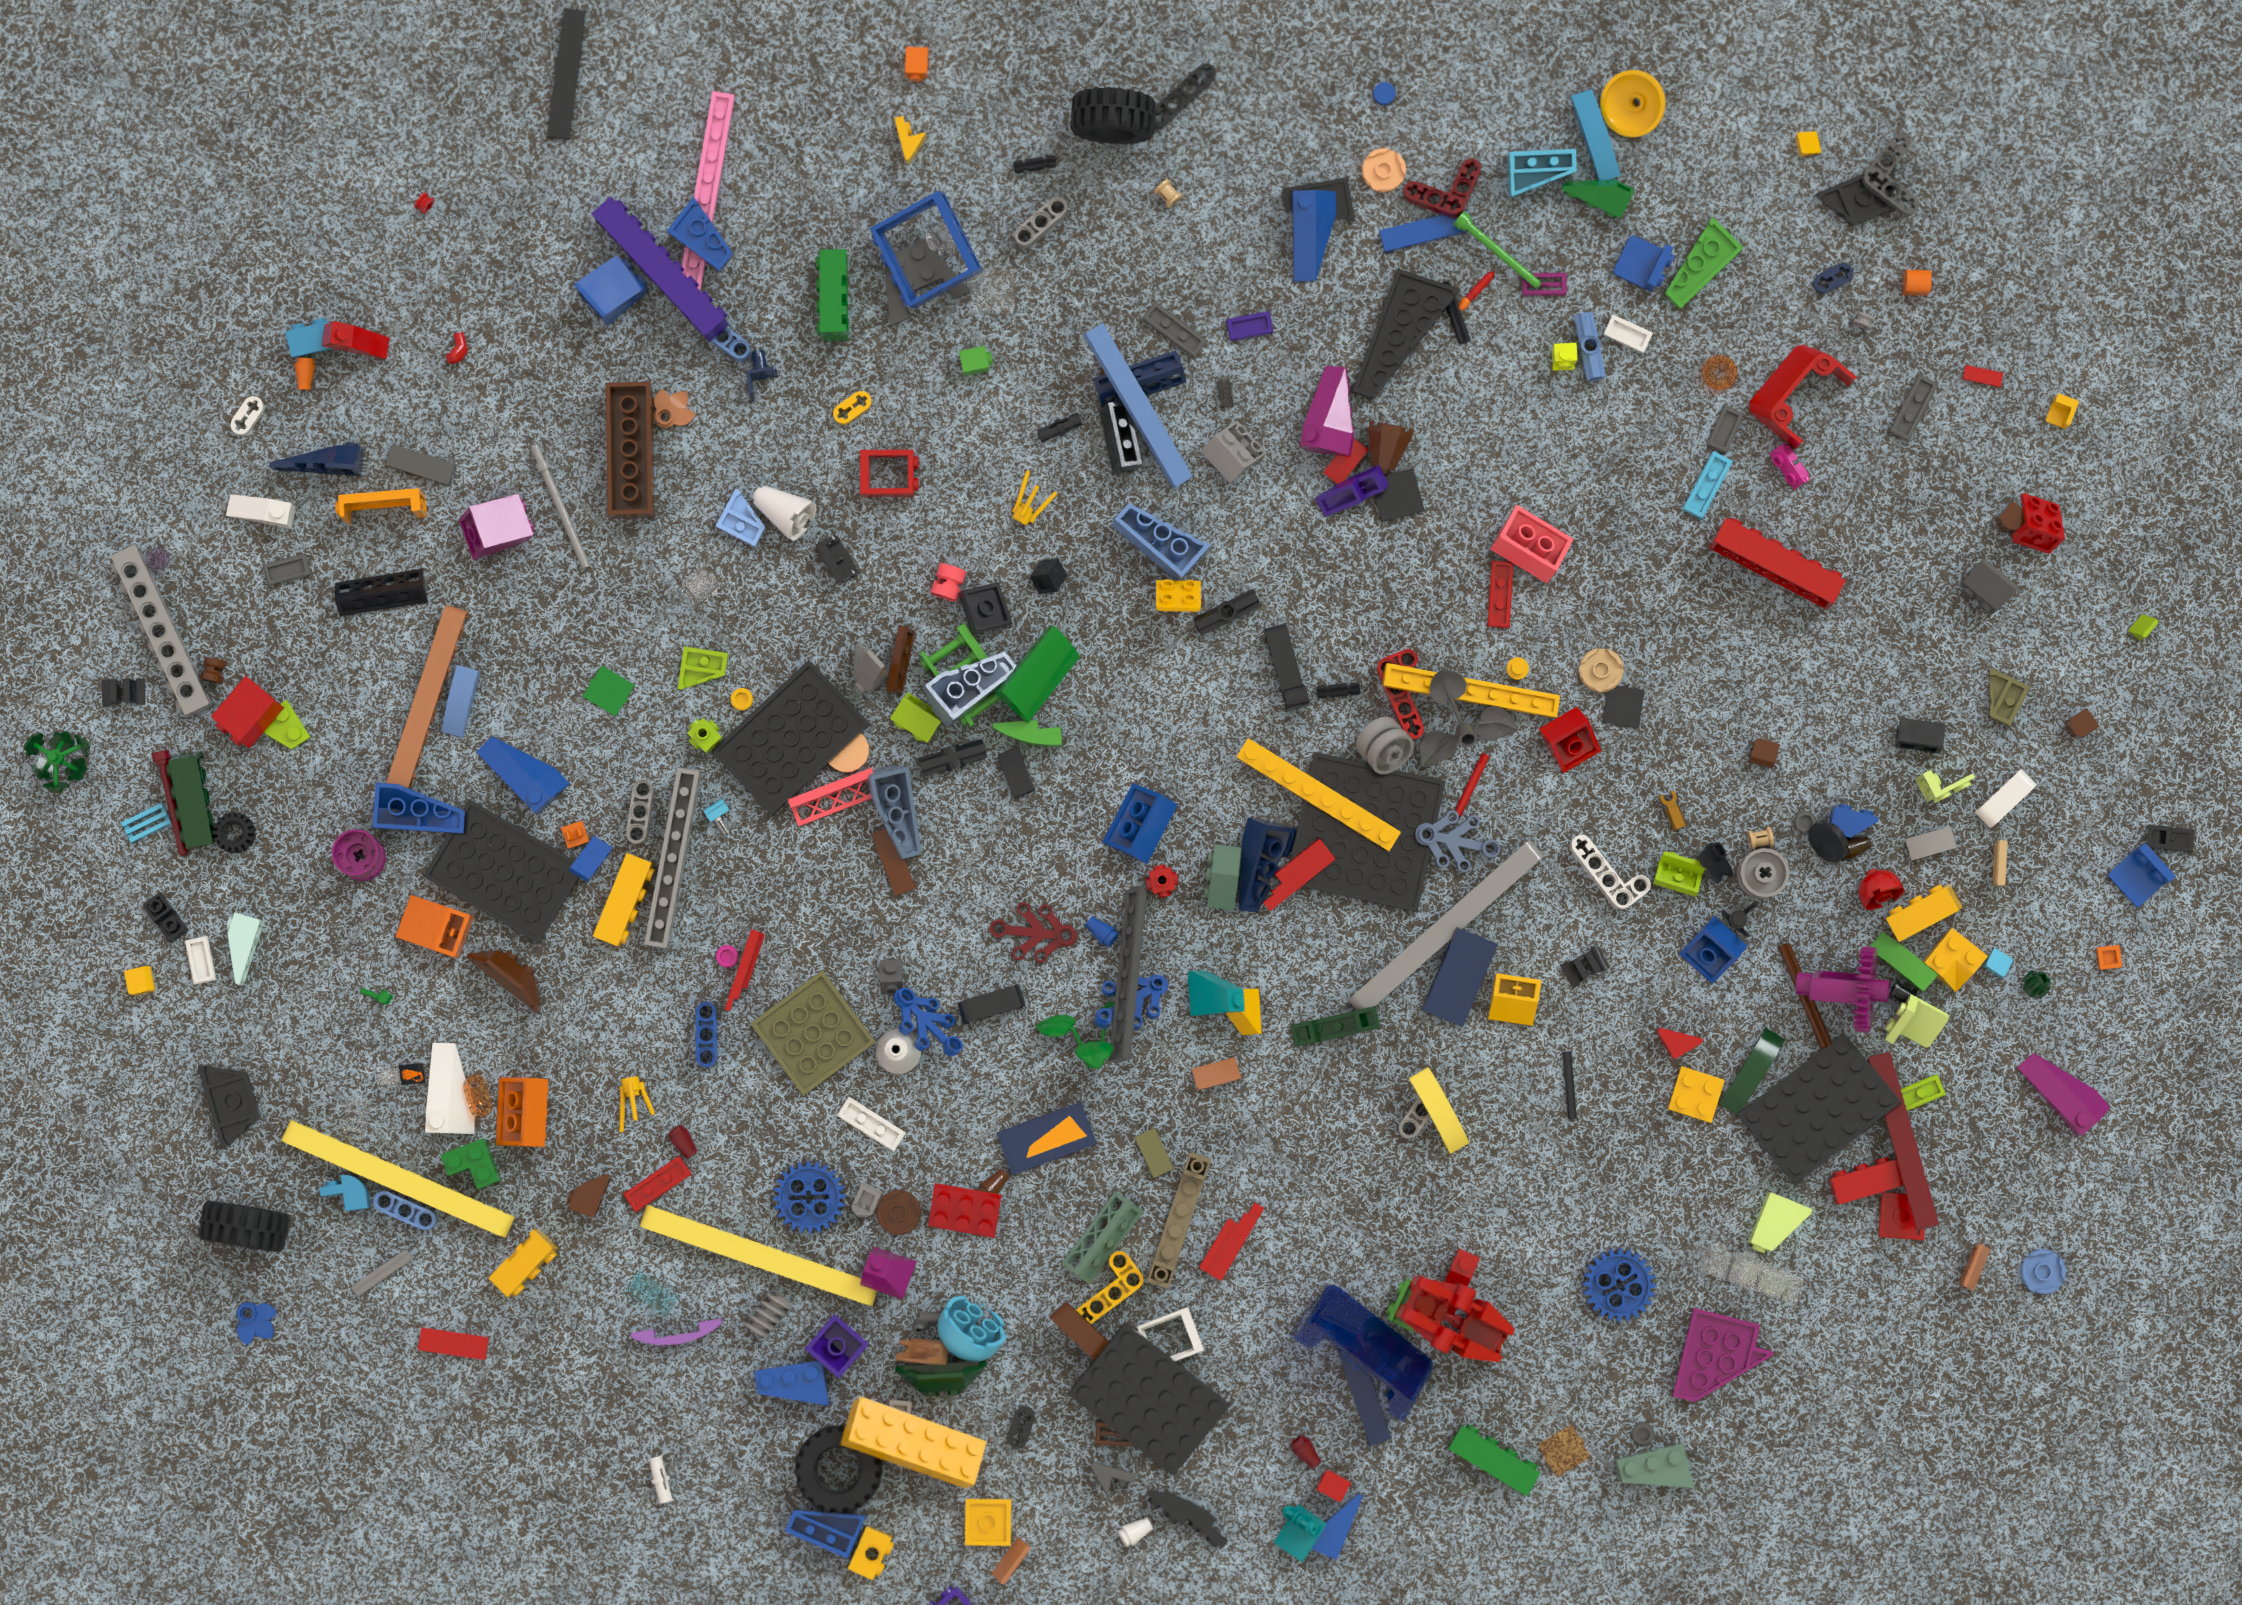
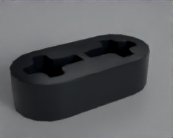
[1007,1406,1035,1448]

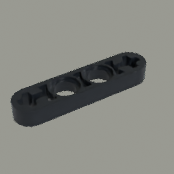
[1155,63,1216,129]

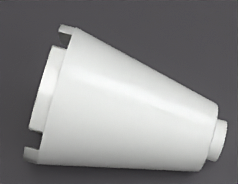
[753,486,816,541]
[876,1029,921,1074]

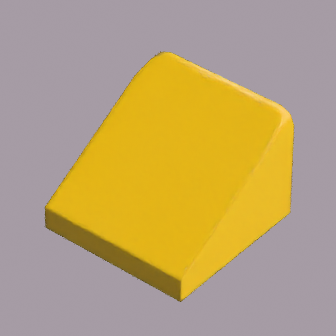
[1795,131,1822,157]

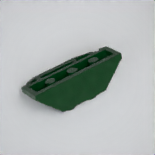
[895,1360,987,1396]

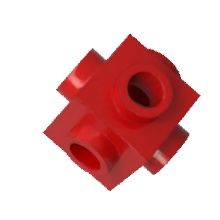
[1145,864,1179,898]

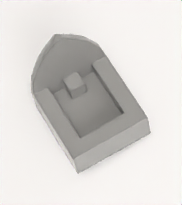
[851,1182,884,1218]

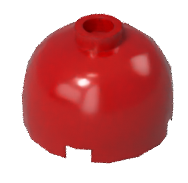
[1858,869,1905,911]

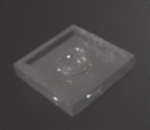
[969,269,1015,314]

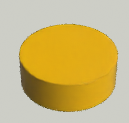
[731,688,753,711]

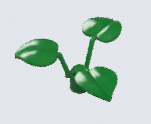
[1035,1001,1115,1070]

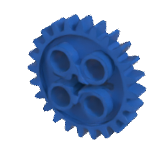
[772,1161,846,1234]
[1582,1248,1657,1322]

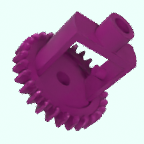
[1796,946,1890,1033]

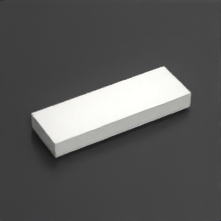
[837,1097,906,1152]

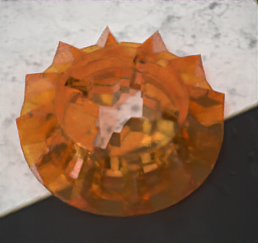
[1702,355,1738,391]

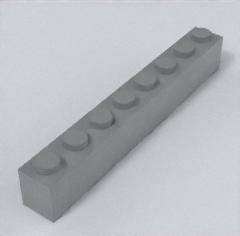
[644,768,702,950]

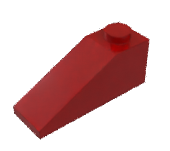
[322,321,390,359]
[1444,1249,1480,1315]

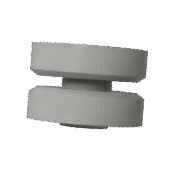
[1356,716,1414,774]
[1736,848,1790,900]

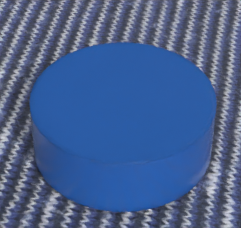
[1373,82,1396,105]

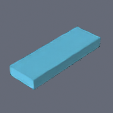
[1682,451,1733,520]

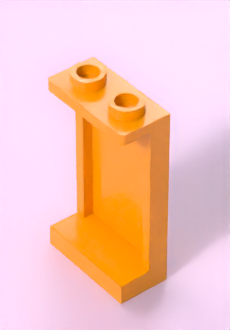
[335,488,427,524]

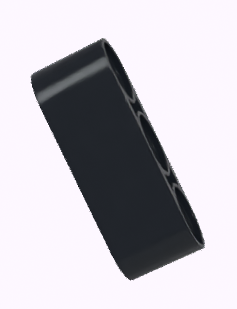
[957,984,1026,1025]

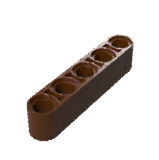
[1050,1301,1109,1360]

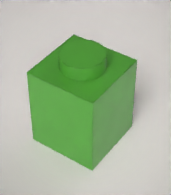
[959,346,993,376]

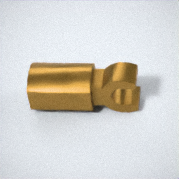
[1659,790,1687,831]

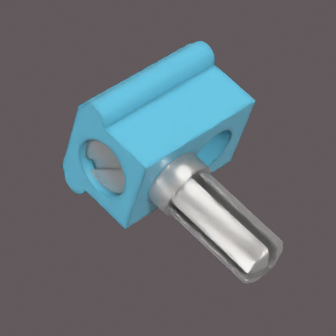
[703,799,729,835]

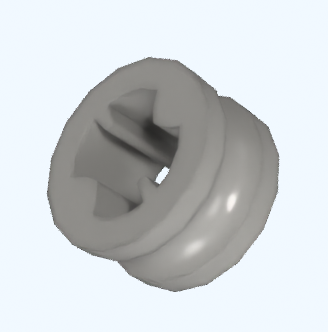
[1852,312,1875,331]

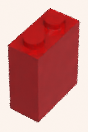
[211,676,284,749]

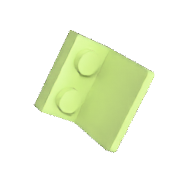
[1915,770,1975,803]

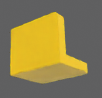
[2046,393,2079,429]

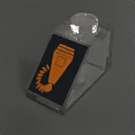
[375,1062,427,1091]

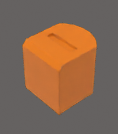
[1903,270,1932,296]

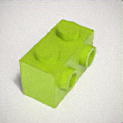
[890,692,942,743]

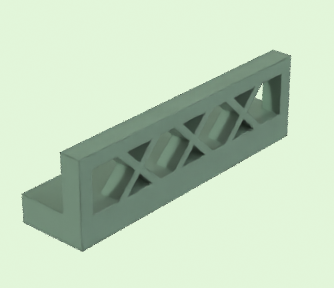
[1062,1191,1143,1285]

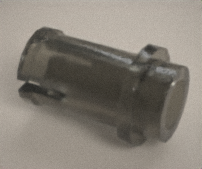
[1215,379,1234,408]

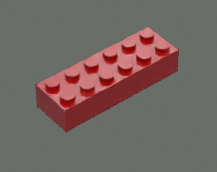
[1708,518,1846,610]

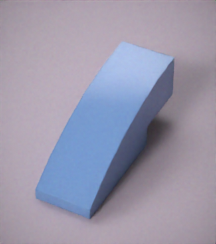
[441,665,481,738]

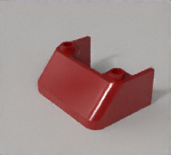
[1749,345,1857,450]

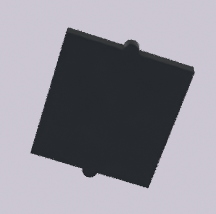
[1602,685,1645,728]

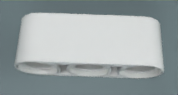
[1975,769,2037,828]

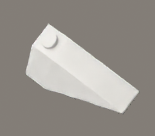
[425,1043,475,1134]

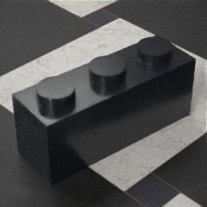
[1099,401,1142,474]

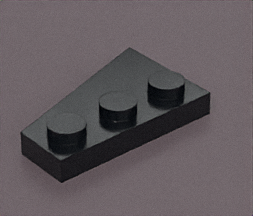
[1282,177,1355,221]

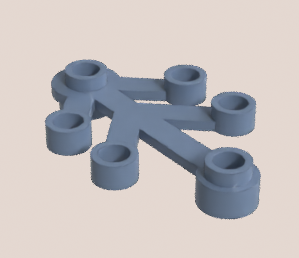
[1415,810,1500,872]

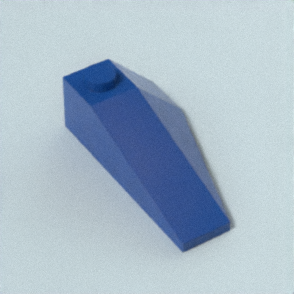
[1291,190,1336,282]

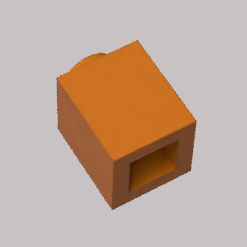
[905,47,929,82]

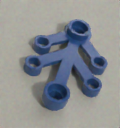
[1094,975,1168,1030]
[893,988,963,1056]

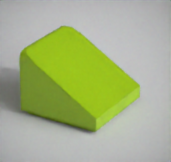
[2128,614,2159,640]

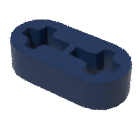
[1813,263,1853,294]

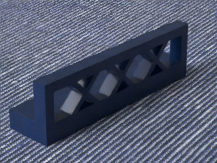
[1092,350,1187,408]

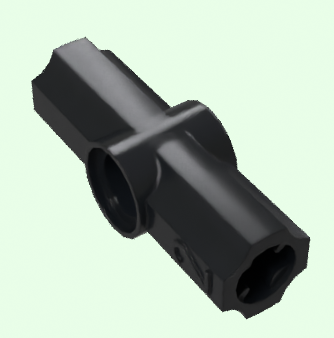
[1193,589,1261,636]
[918,739,988,777]

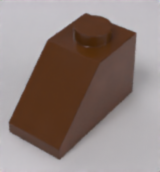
[567,1174,612,1218]

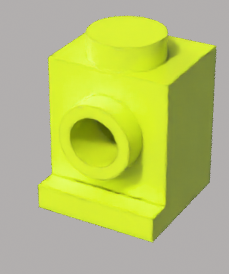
[1552,343,1577,371]

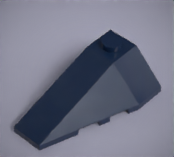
[269,442,364,476]

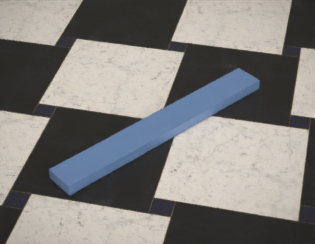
[1083,323,1193,488]

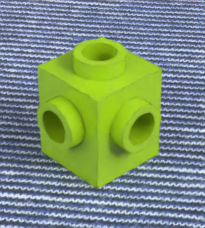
[687,718,723,755]

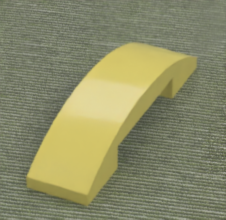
[1409,1067,1469,1154]

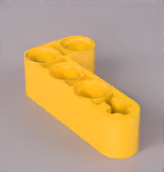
[1076,1251,1143,1324]

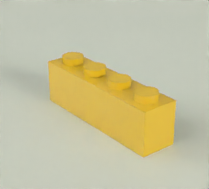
[593,853,655,947]

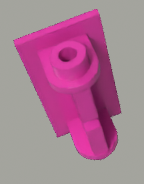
[1770,443,1810,490]

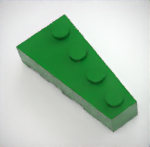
[816,249,849,341]

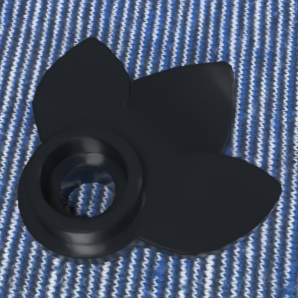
[1699,842,1733,884]

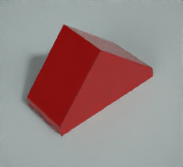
[1656,1027,1703,1060]

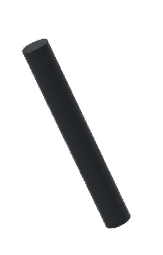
[1562,1051,1577,1119]

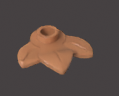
[654,389,696,428]

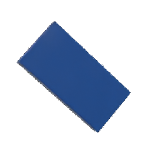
[569,836,613,883]

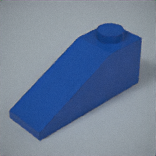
[1311,1493,1363,1560]

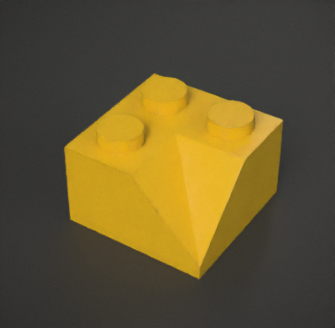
[1922,928,1987,992]

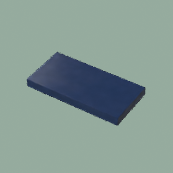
[1421,927,1498,1027]

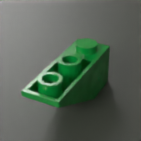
[1562,180,1635,218]

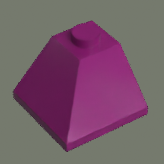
[860,1246,917,1300]

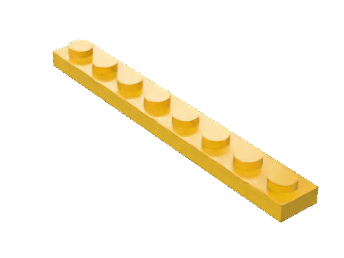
[1382,663,1560,719]
[1236,738,1401,852]

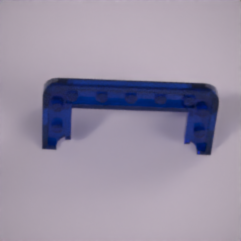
[1289,1285,1433,1422]

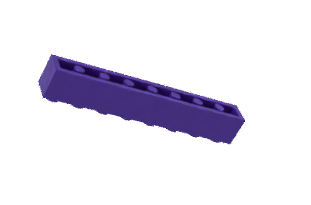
[591,196,729,342]

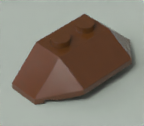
[466,950,541,1014]

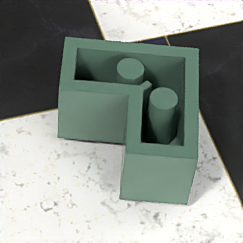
[1204,844,1241,910]

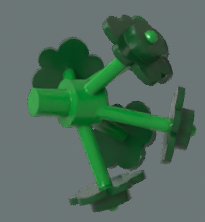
[24,731,90,794]

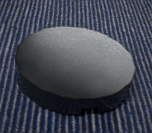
[1808,820,1848,863]

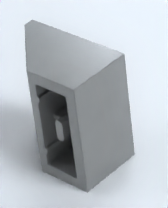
[1201,421,1267,484]

